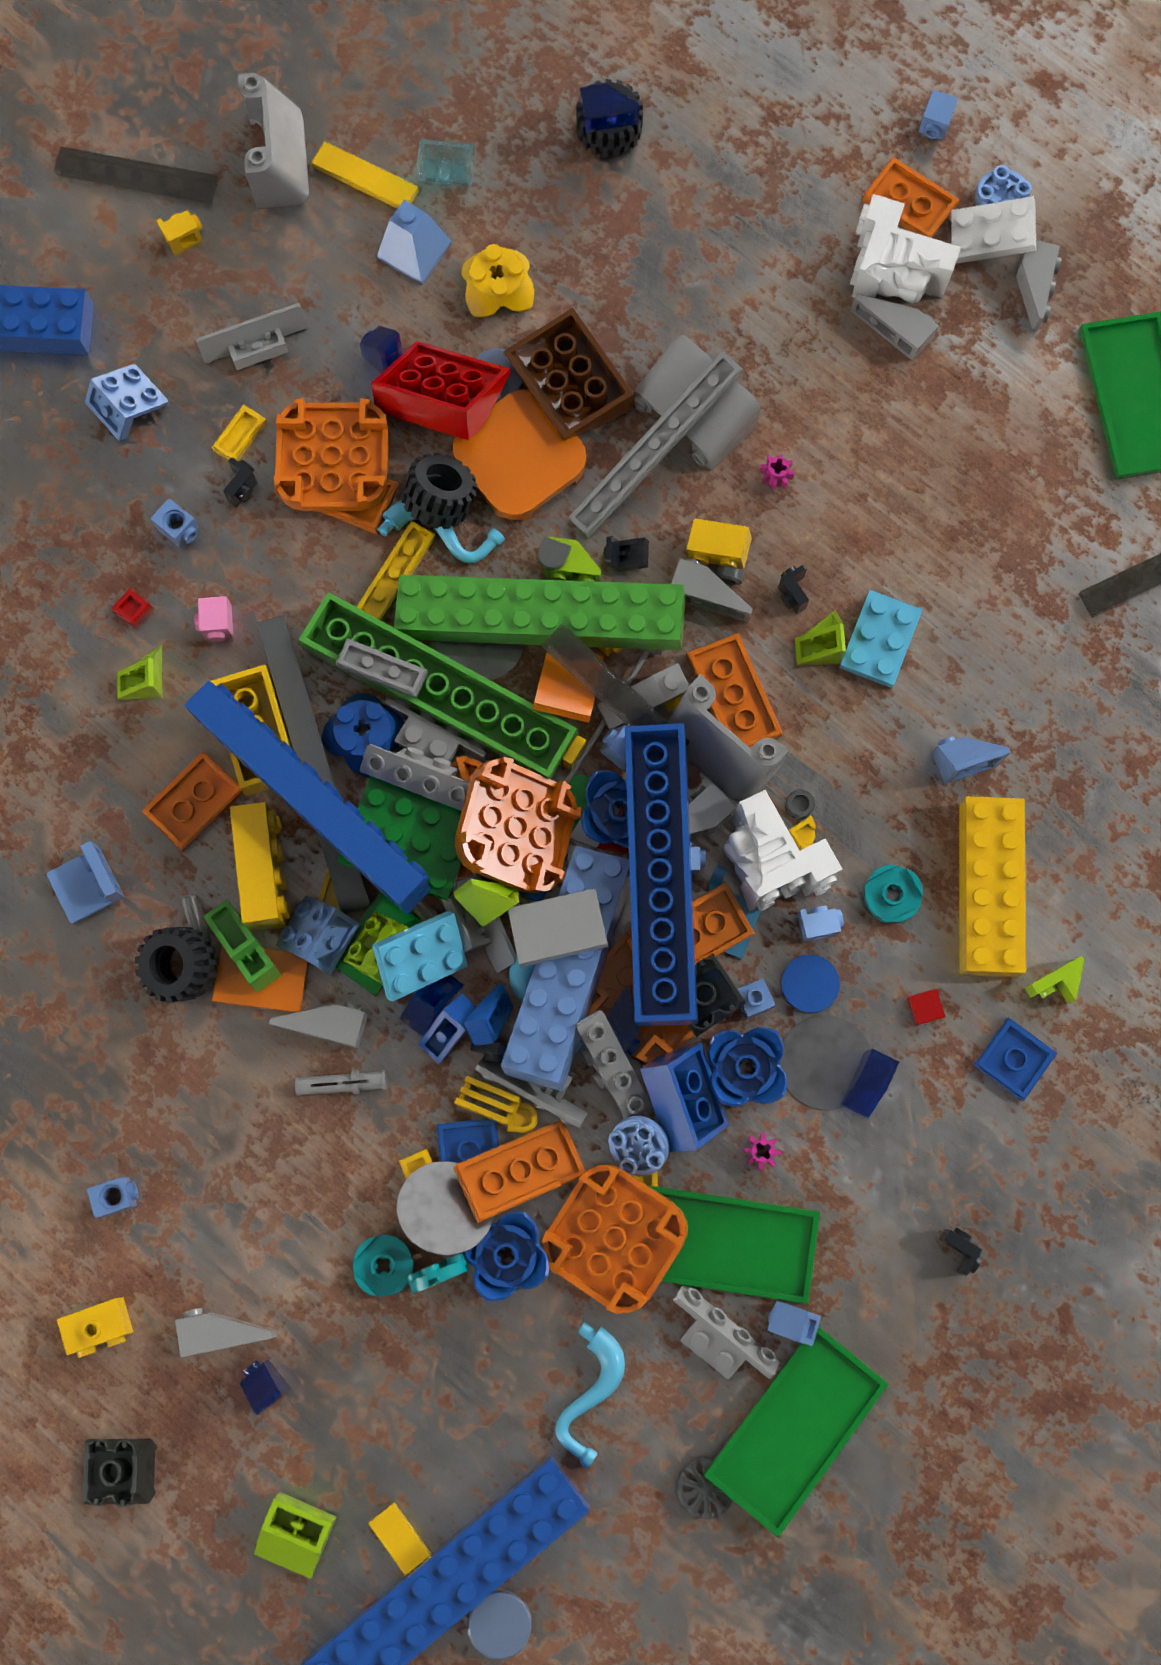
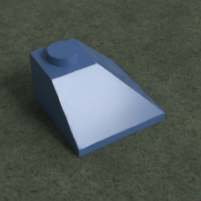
[377,200,452,285]
[932,736,1011,785]

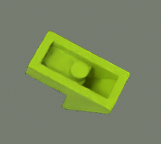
[1025,955,1085,1004]

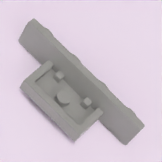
[196,303,308,370]
[385,698,488,763]
[360,744,470,811]
[441,873,517,973]
[576,1010,652,1119]
[475,1055,588,1127]
[673,1285,780,1380]

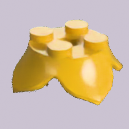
[461,244,534,318]

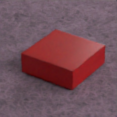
[111,588,153,628]
[907,989,946,1026]

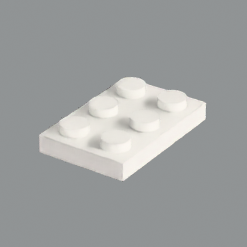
[951,196,1036,264]

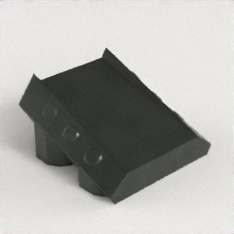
[688,953,746,1038]
[83,1438,158,1507]

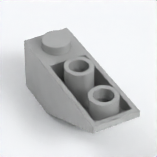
[1016,240,1062,332]
[689,783,737,839]

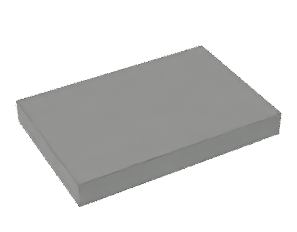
[508,888,609,967]

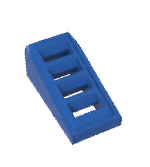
[464,984,513,1045]

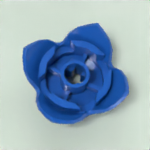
[321,693,405,778]
[581,770,629,848]
[708,1027,787,1107]
[463,1211,549,1301]

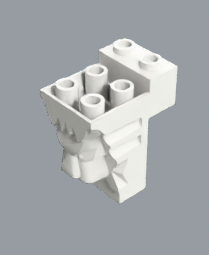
[850,194,961,304]
[722,790,842,912]

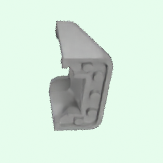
[238,73,309,209]
[633,335,760,471]
[666,674,789,803]

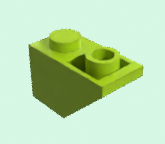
[544,537,601,582]

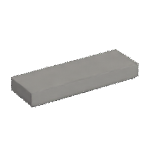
[336,638,428,698]

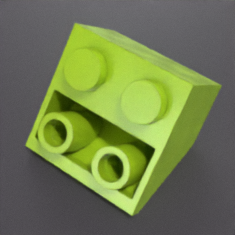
[343,911,408,985]
[254,1492,337,1579]

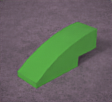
[203,899,282,993]

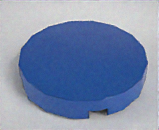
[780,954,840,1014]

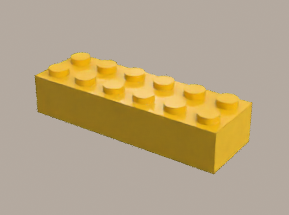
[959,796,1026,977]

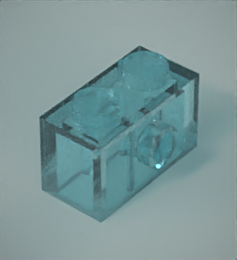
[417,139,476,186]

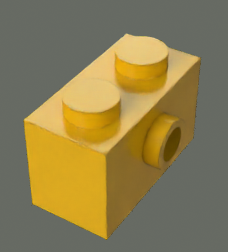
[686,518,752,569]
[57,1297,133,1358]

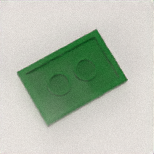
[335,892,423,997]

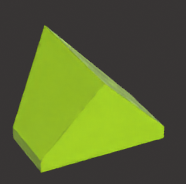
[795,610,846,666]
[117,644,163,700]
[454,879,519,927]

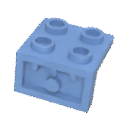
[85,364,168,441]
[47,840,125,924]
[276,895,360,975]

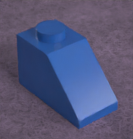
[418,994,476,1065]

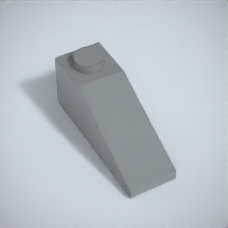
[850,294,939,361]
[671,558,753,623]
[597,663,689,730]
[269,1001,368,1049]
[175,1308,277,1358]

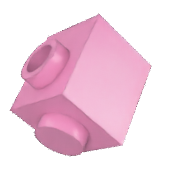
[194,596,233,642]

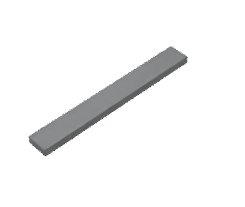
[568,350,744,538]

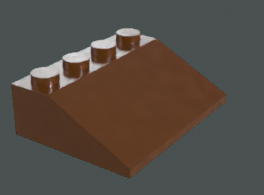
[503,308,635,441]

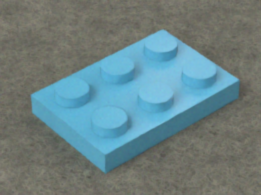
[839,590,923,688]
[372,911,468,1002]

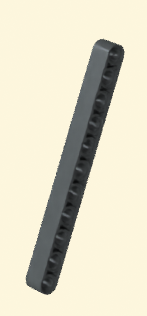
[256,615,370,913]

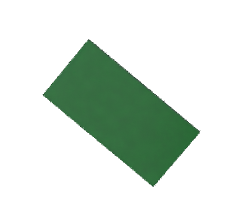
[1079,311,1161,480]
[648,1185,820,1304]
[703,1326,889,1538]

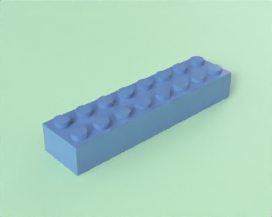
[501,846,630,1091]

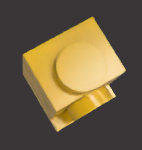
[156,210,203,256]

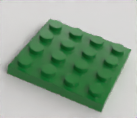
[337,776,463,901]

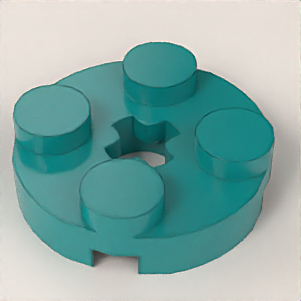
[863,864,923,924]
[353,1234,415,1297]
[407,1253,469,1294]

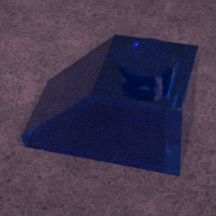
[580,83,640,133]
[359,325,403,373]
[399,974,464,1037]
[606,987,641,1056]
[841,1048,899,1118]
[239,1359,291,1416]

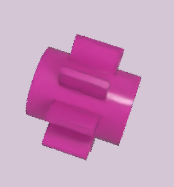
[759,453,795,491]
[742,1132,781,1171]

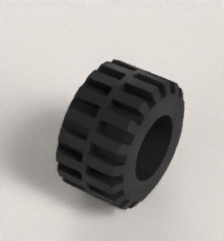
[576,79,643,158]
[401,453,478,529]
[135,927,219,1002]

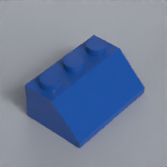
[640,1042,729,1152]

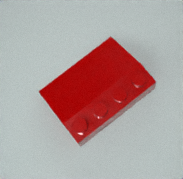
[371,341,510,440]

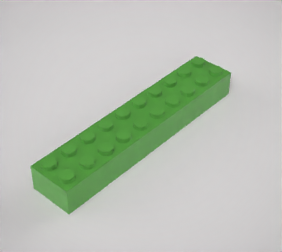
[394,575,685,651]
[298,592,577,780]

